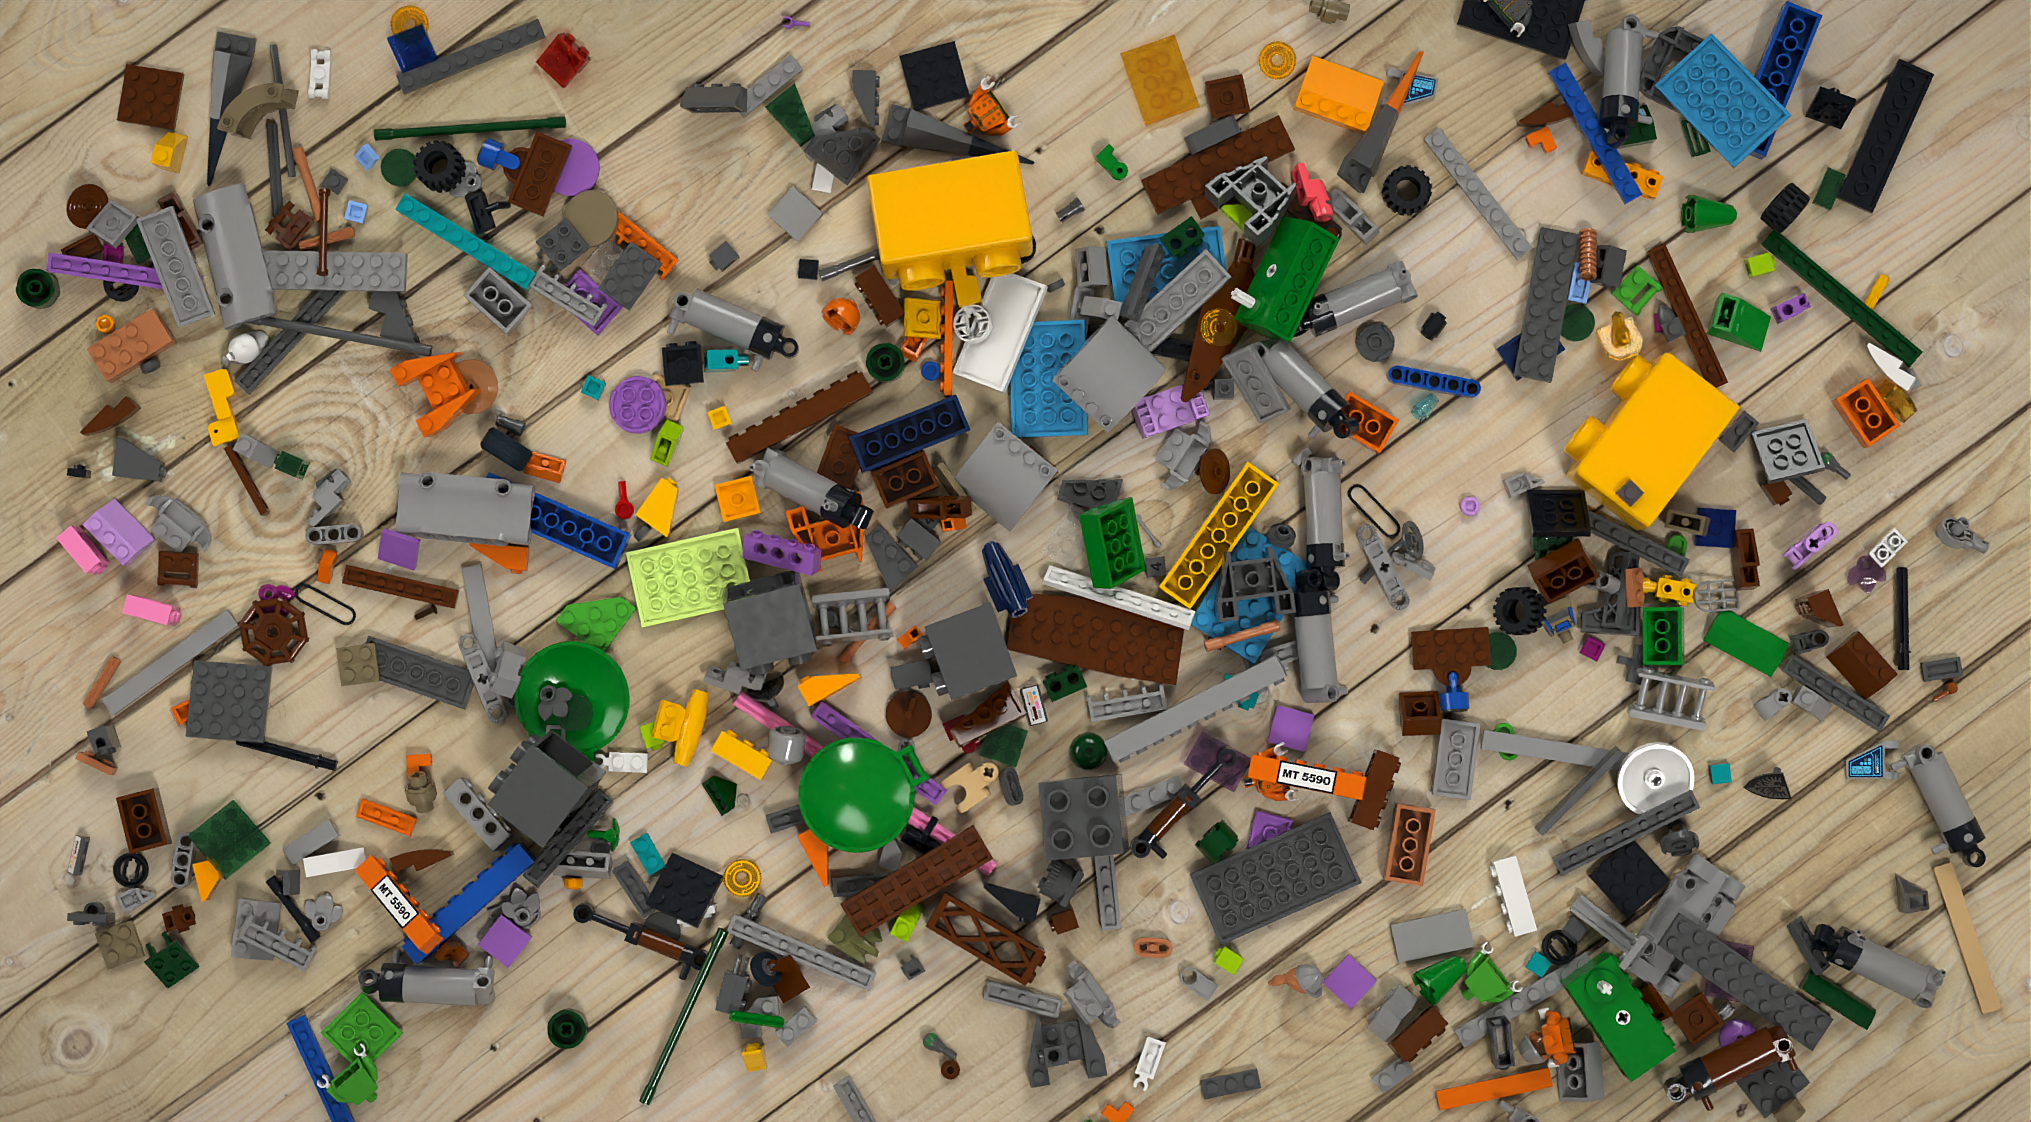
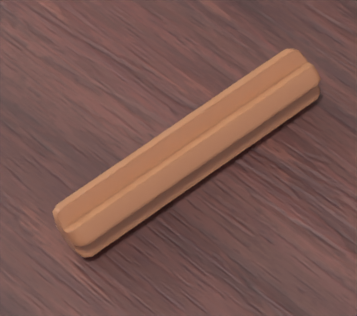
[299,227,355,251]
[83,656,121,709]

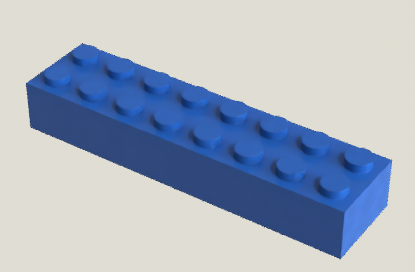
[1749,1,1823,160]
[486,472,632,570]
[402,842,537,964]

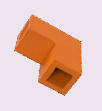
[1524,126,1557,154]
[941,518,967,532]
[317,549,338,584]
[897,625,923,649]
[406,754,433,778]
[1101,1101,1135,1122]

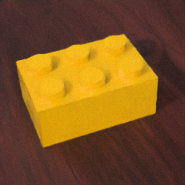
[710,729,773,780]

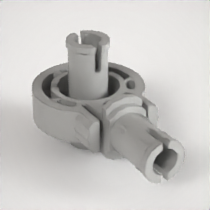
[1935,517,1990,554]

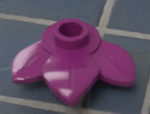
[258,584,295,616]

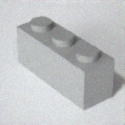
[552,851,613,879]

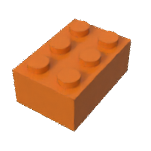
[1832,378,1901,448]
[1345,391,1399,454]

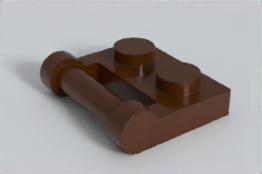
[157,551,199,588]

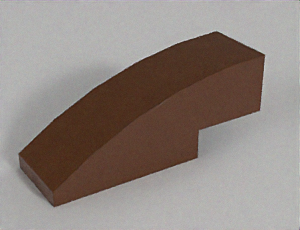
[1517,102,1573,127]
[157,191,204,250]
[80,396,141,436]
[909,496,972,520]
[1733,528,1760,591]
[389,849,454,872]

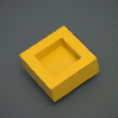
[707,406,732,431]

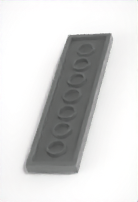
[1513,227,1579,383]

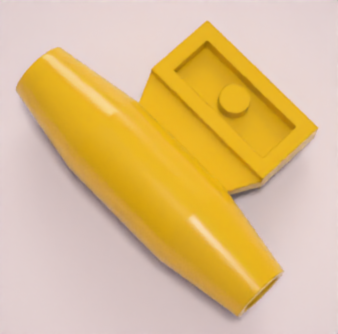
[651,689,709,767]

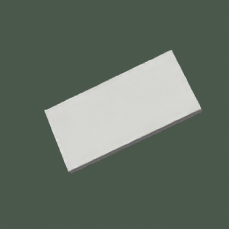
[952,273,1048,393]

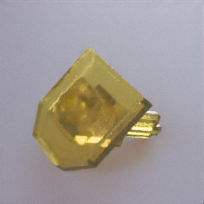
[1596,311,1643,360]

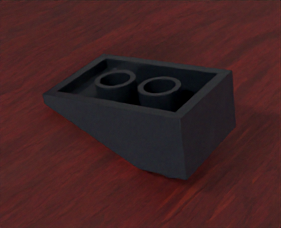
[984,882,1041,924]

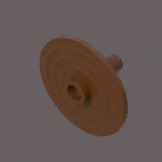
[66,184,109,229]
[1196,448,1230,494]
[886,692,932,738]

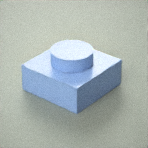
[355,143,380,171]
[344,200,369,224]

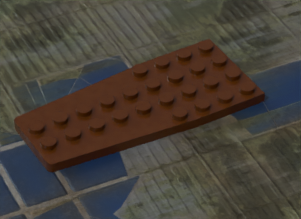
[1007,594,1184,686]

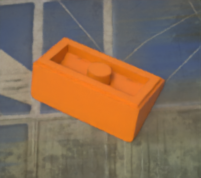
[524,451,566,483]

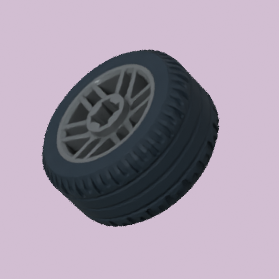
[480,427,533,471]

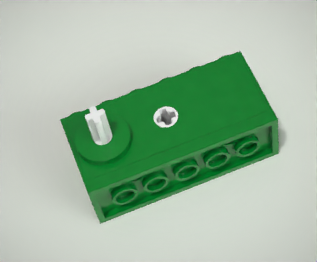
[1231,217,1340,343]
[1560,951,1676,1082]

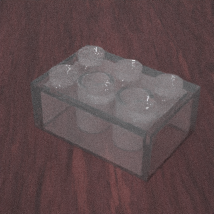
[1041,503,1086,572]

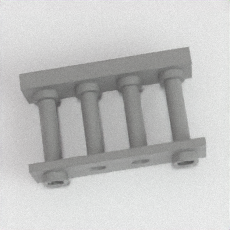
[812,588,894,647]
[1627,667,1715,731]

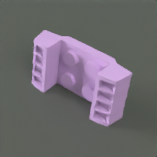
[1132,383,1210,439]

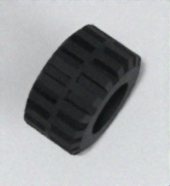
[413,140,466,193]
[1382,165,1432,216]
[1760,182,1810,234]
[1493,587,1547,635]

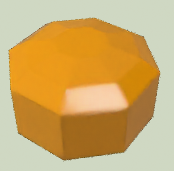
[95,315,116,334]
[564,877,583,890]

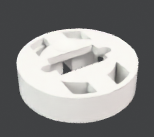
[953,304,993,344]

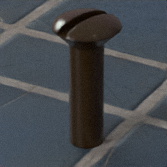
[414,604,438,620]

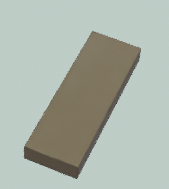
[933,462,976,512]

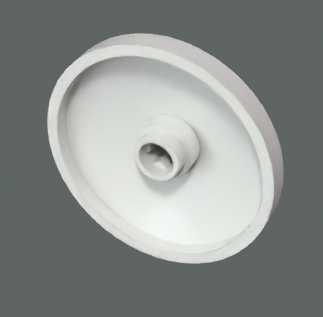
[1617,742,1694,815]

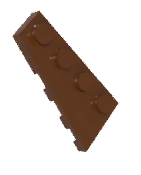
[950,681,1027,748]

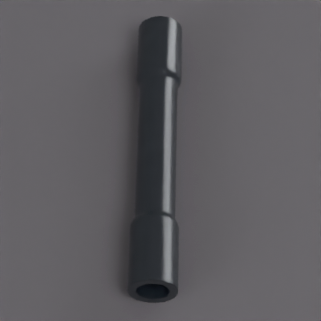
[266,875,321,944]

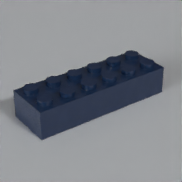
[848,395,970,474]

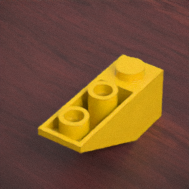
[742,1042,768,1072]

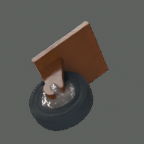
[750,951,810,1003]

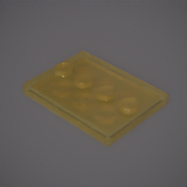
[1120,35,1200,126]

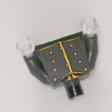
[1483,0,1533,37]

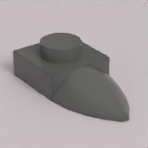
[1657,304,1686,343]

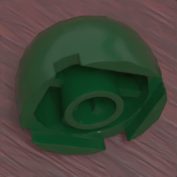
[1069,732,1108,770]

